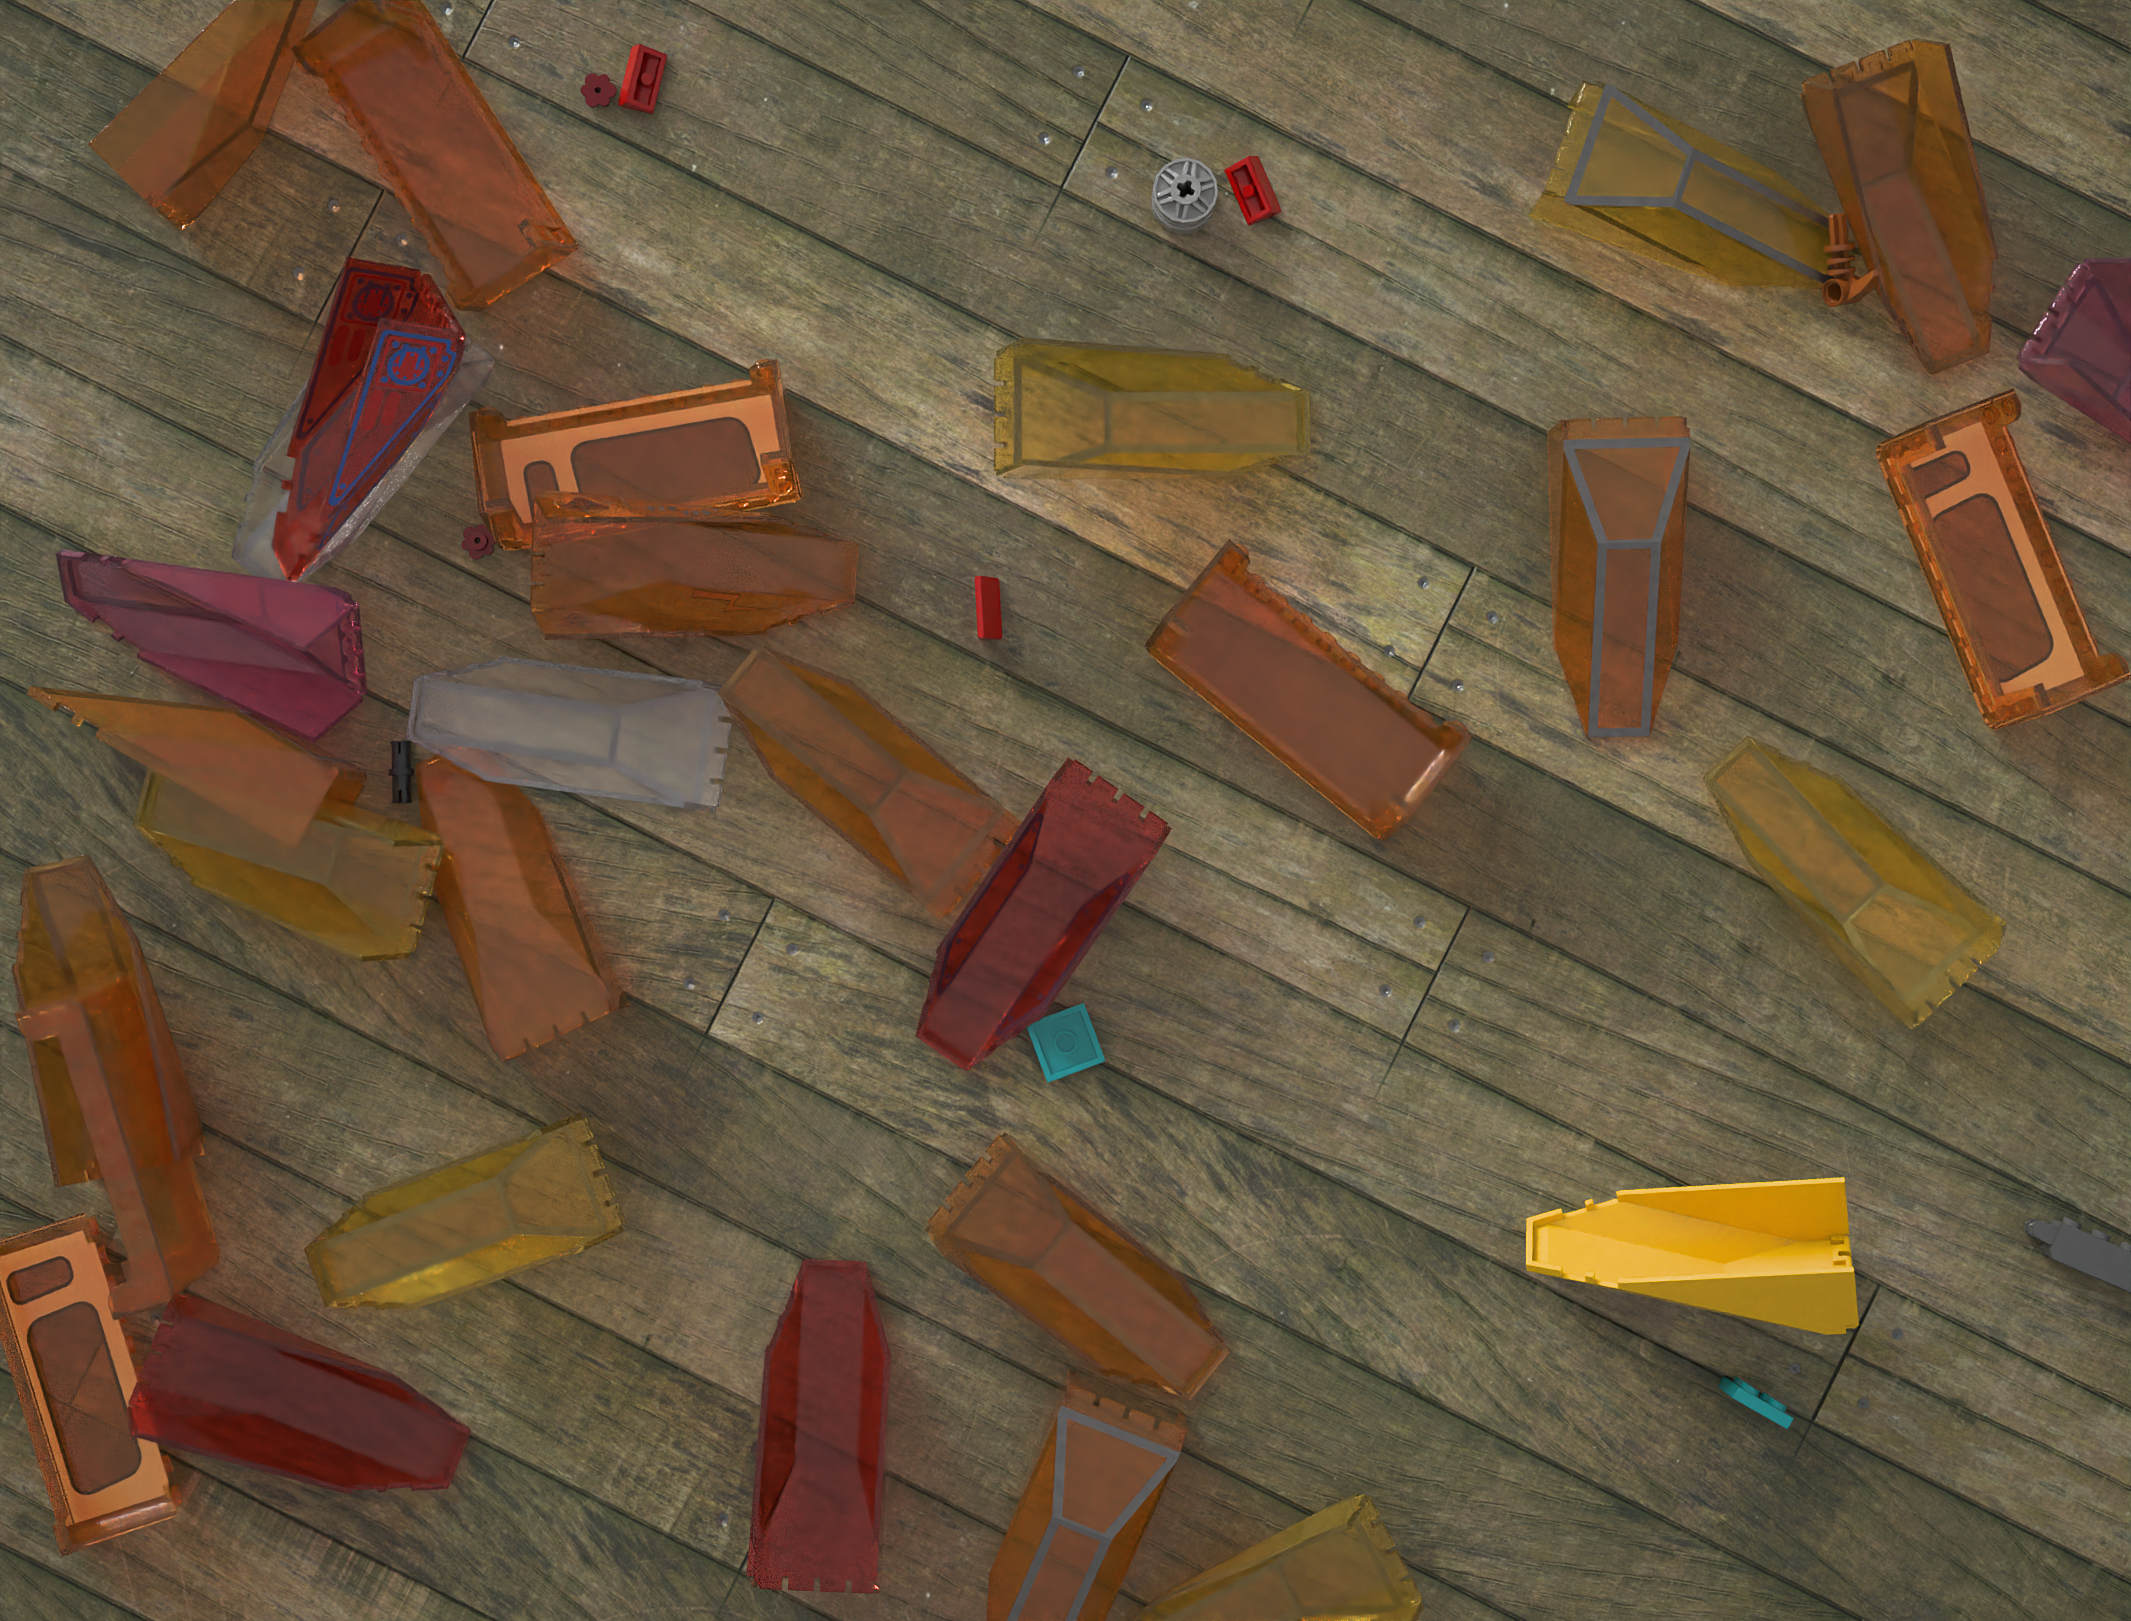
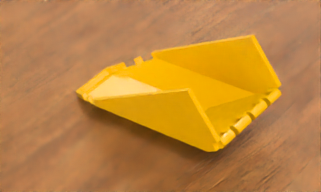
[1526,1177,1859,1335]

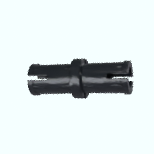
[389,741,414,803]

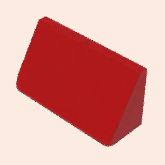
[618,44,667,114]
[1224,155,1282,226]
[974,576,1002,641]

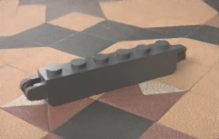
[2023,1217,2131,1293]

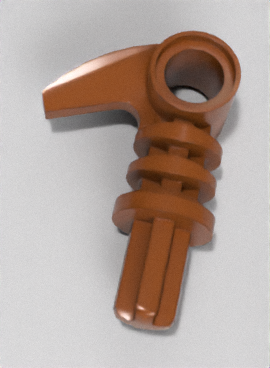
[1822,213,1880,307]

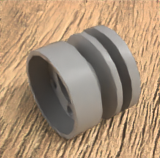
[1151,158,1218,235]

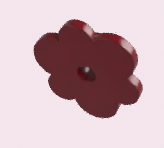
[580,73,617,108]
[462,524,497,560]

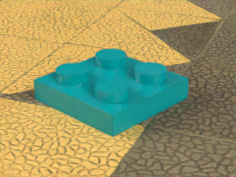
[1026,1002,1106,1083]
[1718,1376,1794,1429]

